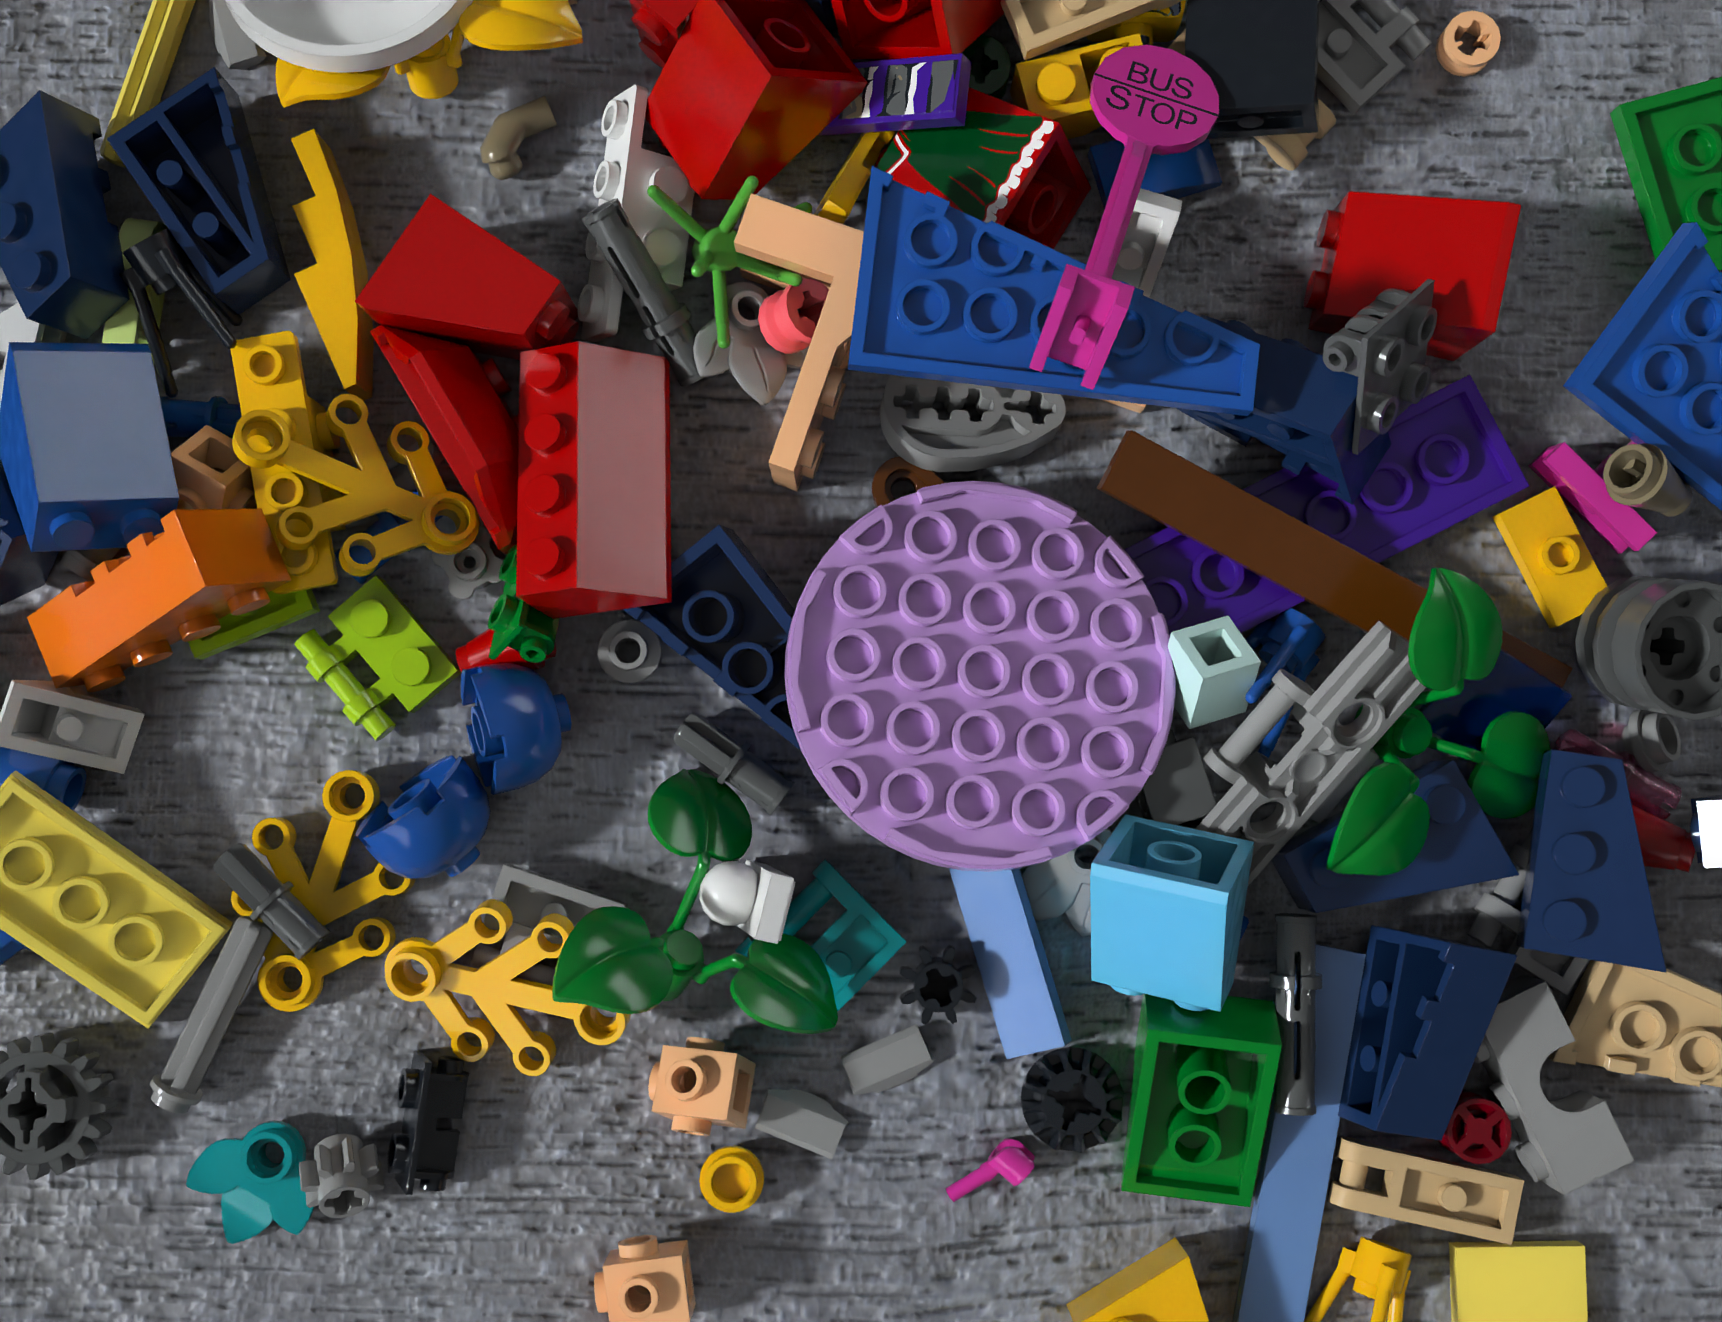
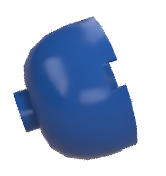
[460,663,572,795]
[356,755,491,879]

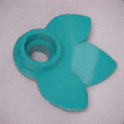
[186,1121,314,1244]

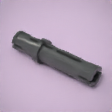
[582,198,704,386]
[1269,913,1322,1116]

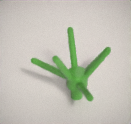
[647,175,812,349]

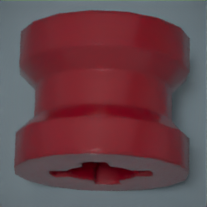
[1437,1090,1512,1164]

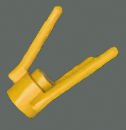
[1304,1236,1412,1322]

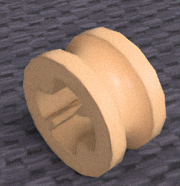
[1436,10,1501,77]

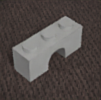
[1474,974,1635,1195]

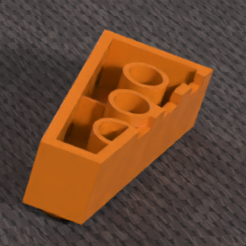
[27,508,291,692]

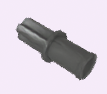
[673,713,795,815]
[214,843,330,960]

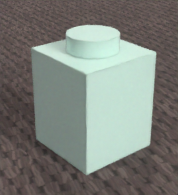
[1168,616,1261,729]

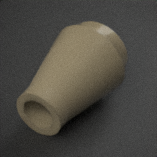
[1603,443,1693,517]

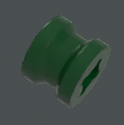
[962,35,1011,100]

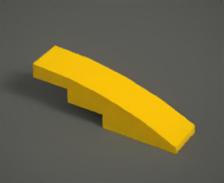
[291,129,374,401]

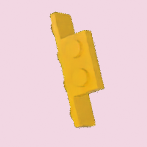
[231,331,347,594]

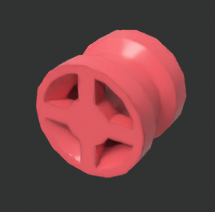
[758,278,829,354]

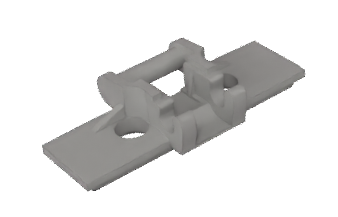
[1196,621,1426,886]

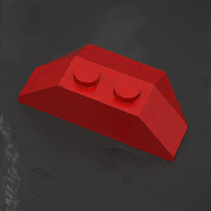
[370,325,519,554]

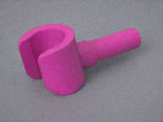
[946,1138,1035,1202]

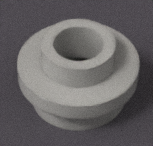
[598,620,662,684]
[1622,709,1681,773]

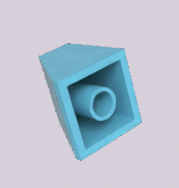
[1090,814,1254,1012]

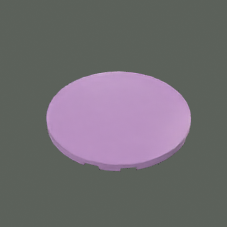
[785,481,1176,872]

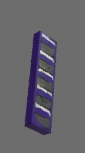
[817,53,971,136]

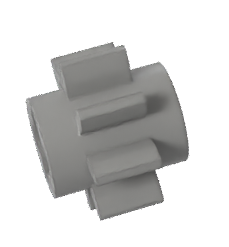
[299,1134,384,1218]

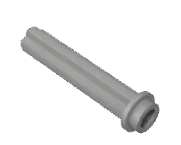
[150,916,273,1114]

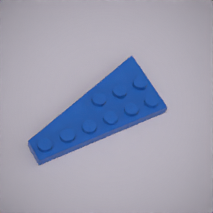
[848,166,1260,416]
[1563,222,1722,511]

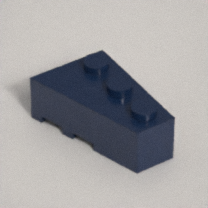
[107,67,291,315]
[1176,315,1391,505]
[1516,749,1667,973]
[1338,925,1518,1141]

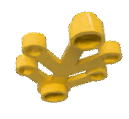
[232,394,480,577]
[231,770,416,1012]
[385,899,631,1076]

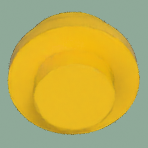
[699,1145,764,1213]

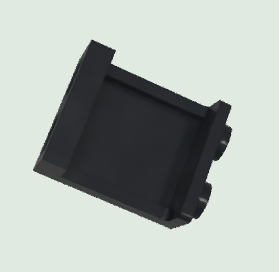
[1185,0,1322,139]

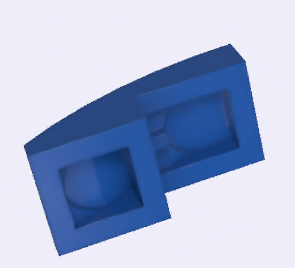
[1087,139,1222,209]

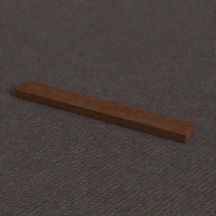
[1096,430,1573,724]

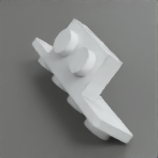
[578,84,694,343]

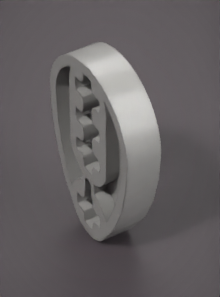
[879,375,1066,472]

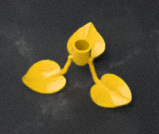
[275,0,583,108]

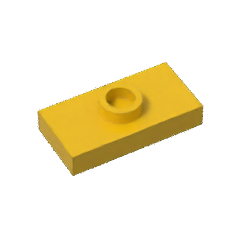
[1492,486,1607,628]

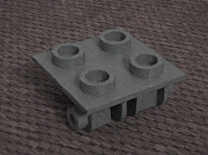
[1323,279,1437,455]

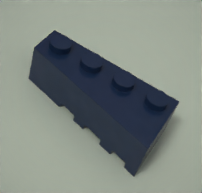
[623,525,801,751]

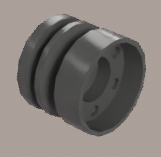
[1575,576,1722,721]

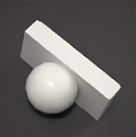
[699,859,796,944]

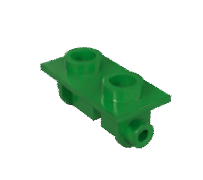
[488,544,559,663]

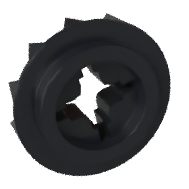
[1021,1047,1125,1153]

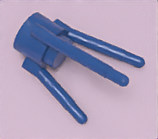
[1245,608,1326,758]

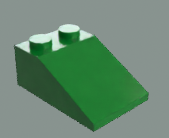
[1121,994,1282,1207]

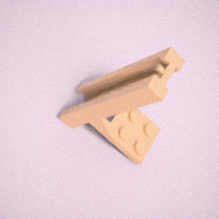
[734,193,1146,492]

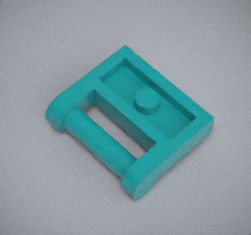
[735,859,907,1012]

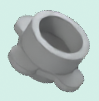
[432,526,503,600]

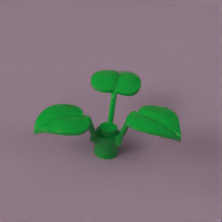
[1326,567,1551,876]
[552,769,838,1034]

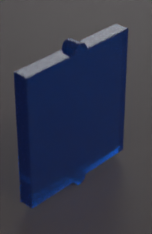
[1419,648,1572,751]

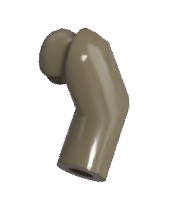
[480,96,557,180]

